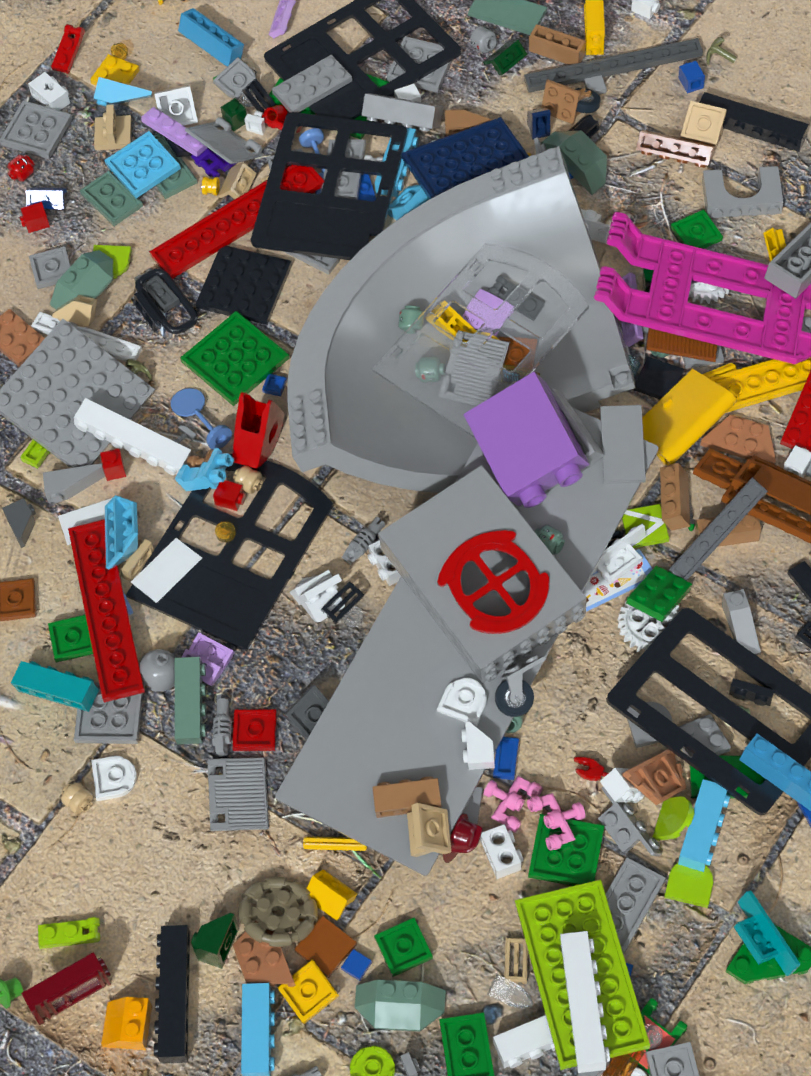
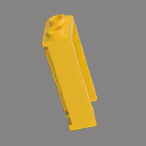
[584,0,605,55]

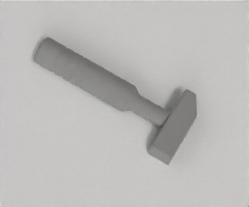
[173,425,197,444]

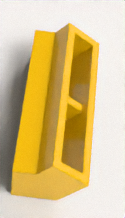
[763,228,786,262]

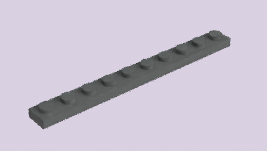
[524,38,703,93]

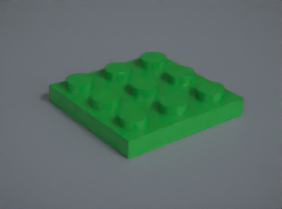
[528,814,604,886]

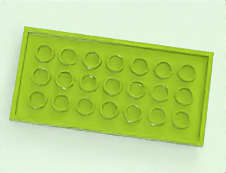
[515,880,650,1070]

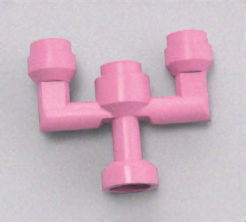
[484,776,543,833]
[527,793,585,850]

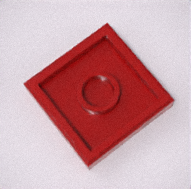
[232,709,277,751]

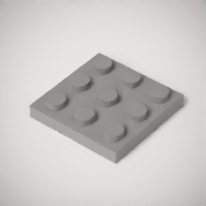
[387,36,452,93]
[0,101,72,159]
[74,682,143,744]

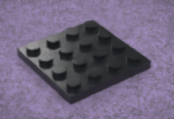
[196,246,292,325]

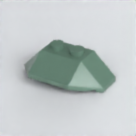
[541,130,607,195]
[50,250,114,309]
[355,979,446,1032]

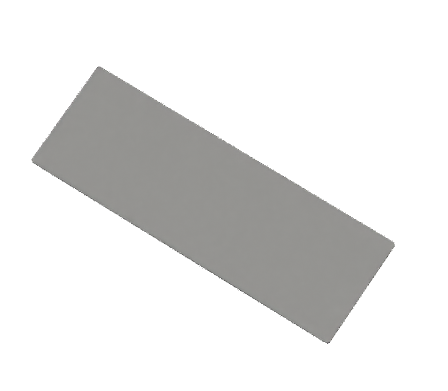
[275,382,658,876]

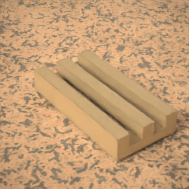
[504,938,528,984]

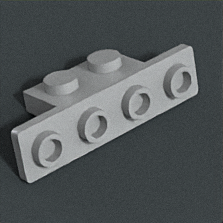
[598,786,662,857]

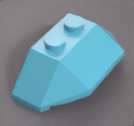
[105,495,138,569]

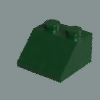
[191,913,239,969]

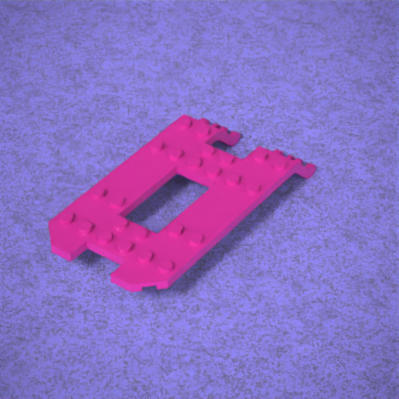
[594,212,811,364]

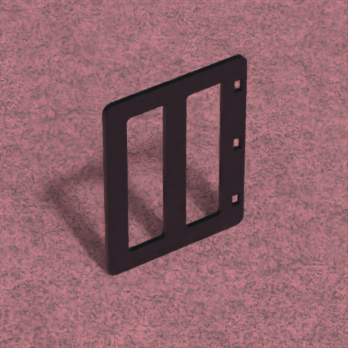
[606,608,811,815]

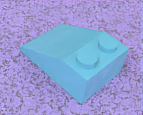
[94,77,152,107]

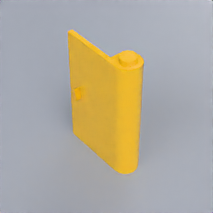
[642,369,737,466]

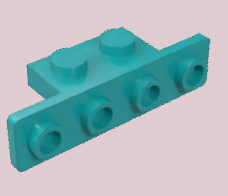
[734,890,800,976]

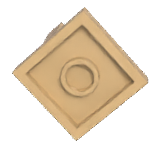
[680,101,727,147]
[94,104,132,151]
[407,803,451,857]

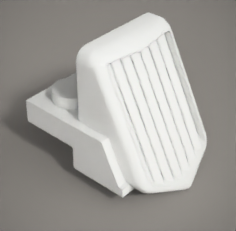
[290,570,345,623]

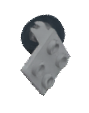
[495,655,547,717]

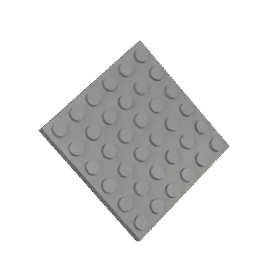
[0,319,155,468]

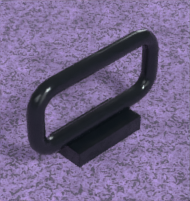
[133,268,198,334]

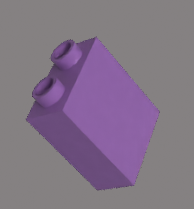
[463,372,590,508]

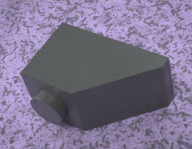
[2,498,36,548]

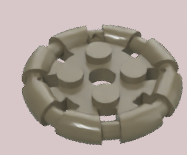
[238,877,318,947]

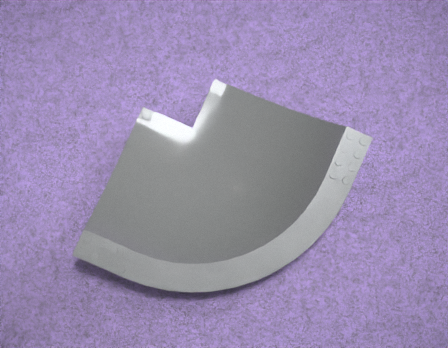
[287,146,636,493]

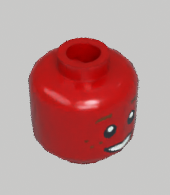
[7,154,35,182]

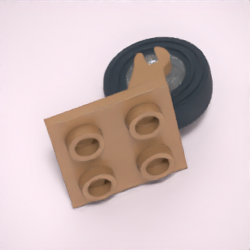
[541,79,601,124]

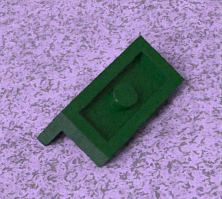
[483,40,528,76]

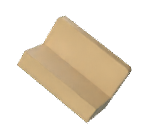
[218,162,257,199]
[118,539,154,582]

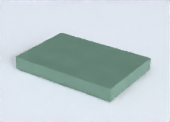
[80,170,143,226]

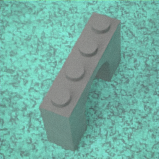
[702,166,783,218]

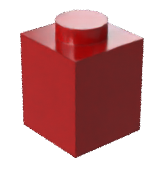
[19,202,50,233]
[100,448,126,481]
[213,480,246,511]

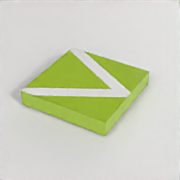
[621,504,669,548]

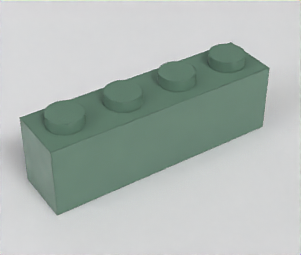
[175,657,206,745]

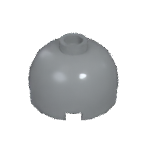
[139,649,176,692]

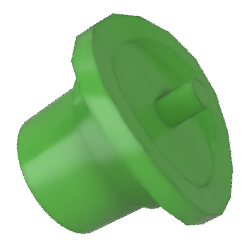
[0,977,23,1009]

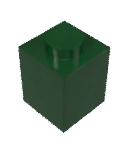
[220,98,247,132]

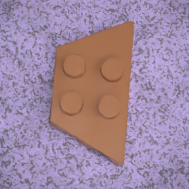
[700,415,776,465]
[622,749,687,805]
[233,920,296,987]

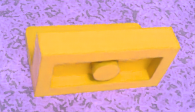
[306,869,357,920]

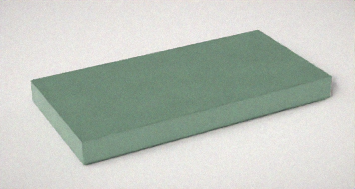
[468,0,547,35]
[153,133,197,199]

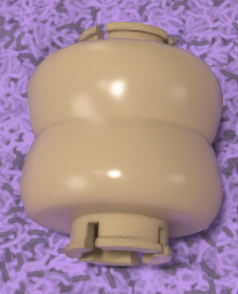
[233,466,263,494]
[61,782,93,814]

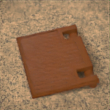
[646,328,717,362]

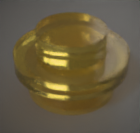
[111,43,128,60]

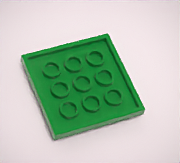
[180,311,289,406]

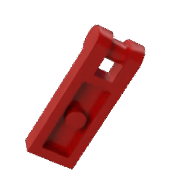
[51,24,85,74]

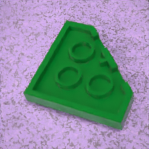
[726,923,811,984]

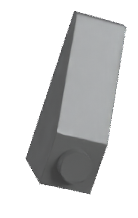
[43,463,105,503]
[722,589,761,655]

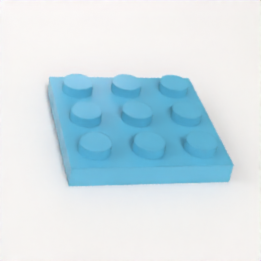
[104,131,181,198]

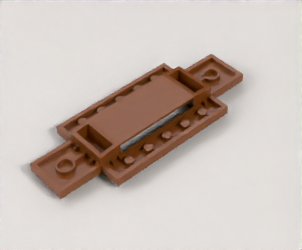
[692,448,811,543]

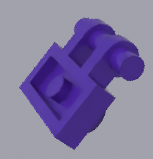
[191,148,237,178]

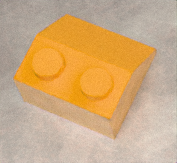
[101,997,152,1050]

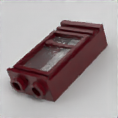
[21,952,111,1025]

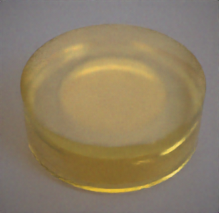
[215,521,236,542]

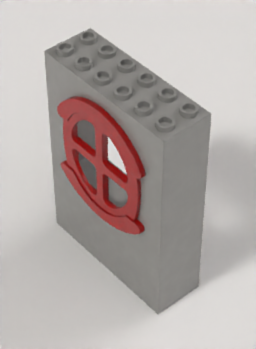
[378,465,586,683]

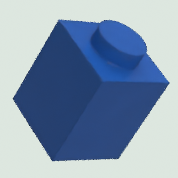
[678,61,705,94]

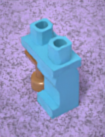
[175,448,234,491]

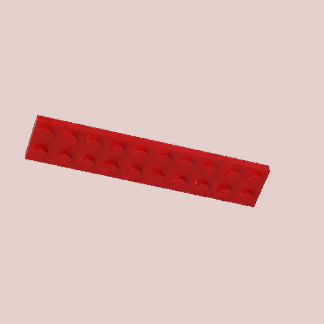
[149,165,324,279]
[68,519,145,703]

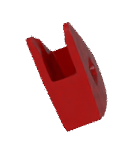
[232,392,285,469]

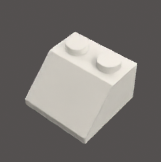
[154,85,198,126]

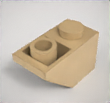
[52,295,97,327]

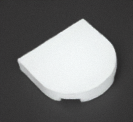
[437,678,487,727]
[91,756,137,801]

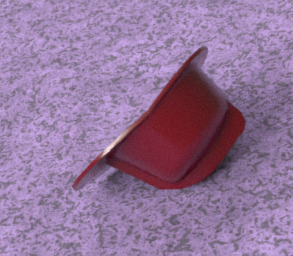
[443,813,483,863]

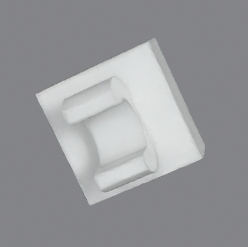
[245,111,266,135]

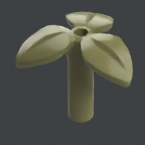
[706,37,737,65]
[125,358,152,381]

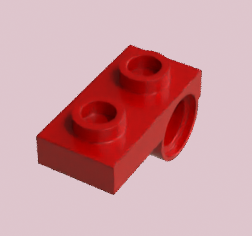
[262,105,302,133]

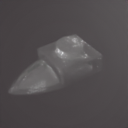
[487,974,533,1008]

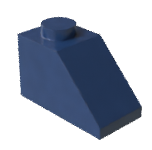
[527,108,551,140]

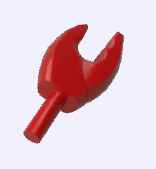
[574,757,609,781]

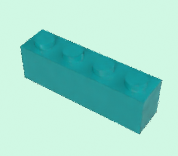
[11,661,99,712]

